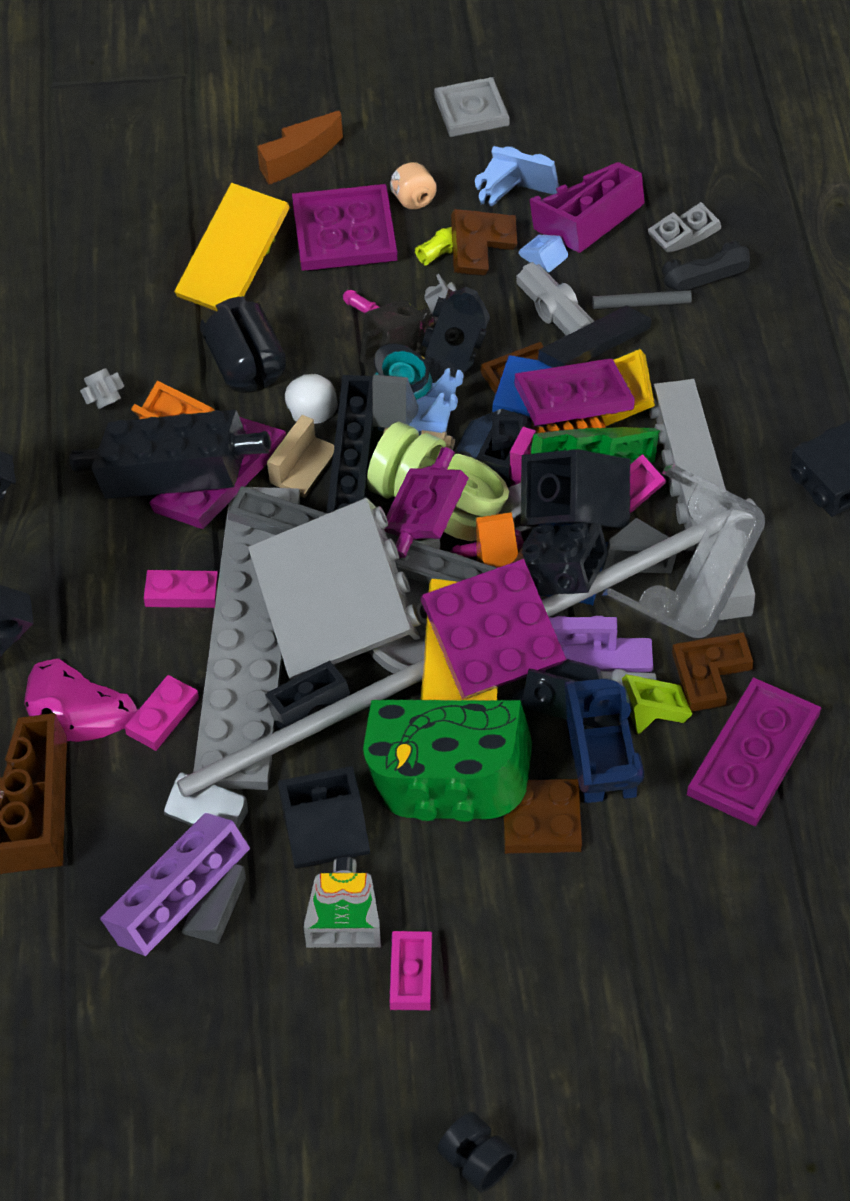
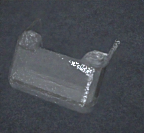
[602,464,765,638]

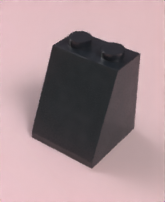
[520,449,630,531]

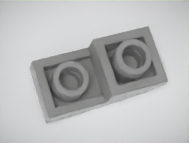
[648,202,721,252]

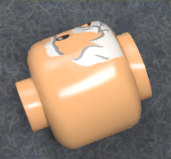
[390,162,437,210]

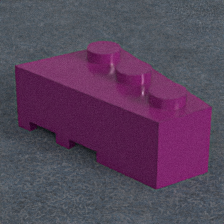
[529,162,645,253]

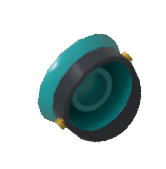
[374,344,433,400]

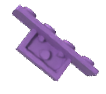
[542,616,653,672]

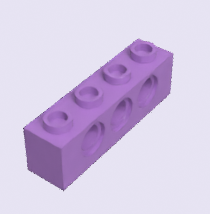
[100,813,250,956]

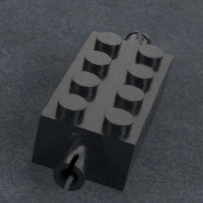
[70,409,271,499]

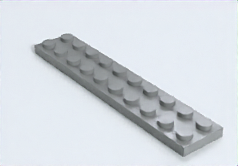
[193,487,300,790]

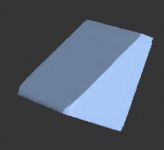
[519,234,568,272]

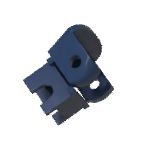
[565,678,644,803]

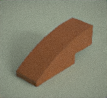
[257,111,343,184]

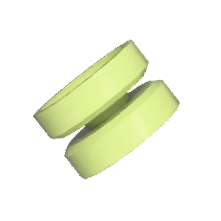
[367,422,446,499]
[444,454,509,541]

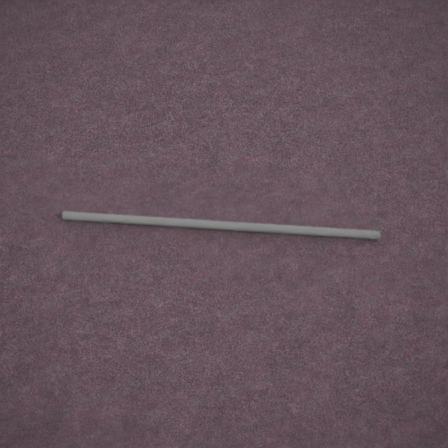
[176,498,757,798]

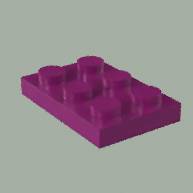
[514,358,635,426]

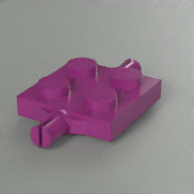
[384,447,469,558]

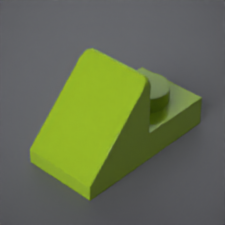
[622,674,693,734]

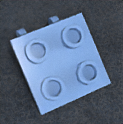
[475,146,559,206]
[378,368,464,436]

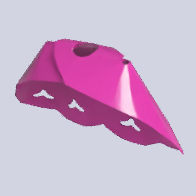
[25,659,138,742]

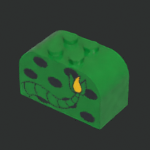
[363,700,533,822]

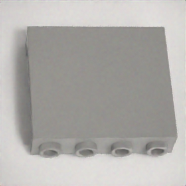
[248,498,421,680]

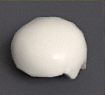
[285,374,338,424]

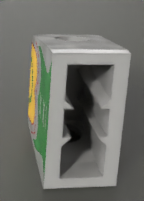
[304,857,381,948]

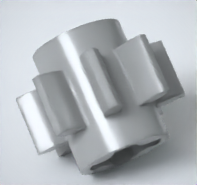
[80,368,125,409]

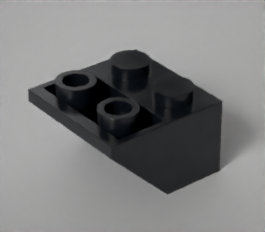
[454,409,534,487]
[278,766,370,869]

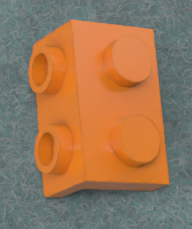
[131,380,215,419]

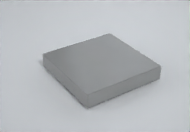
[434,77,509,137]

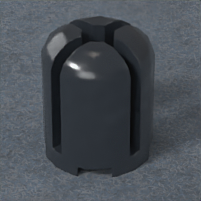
[200,296,286,393]

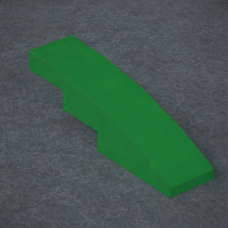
[531,427,660,464]

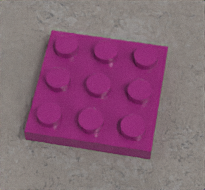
[292,184,397,271]
[420,559,566,700]

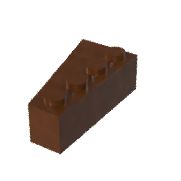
[0,713,67,874]

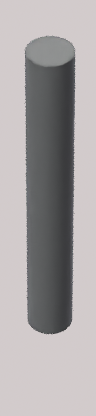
[592,290,692,309]

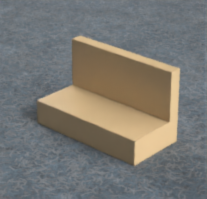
[267,415,334,498]

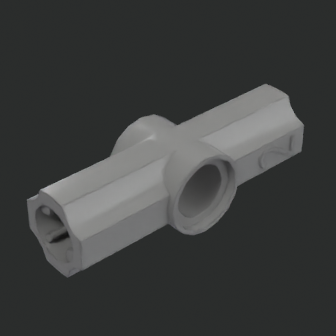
[517,262,595,336]

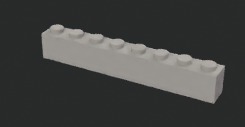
[648,379,755,621]

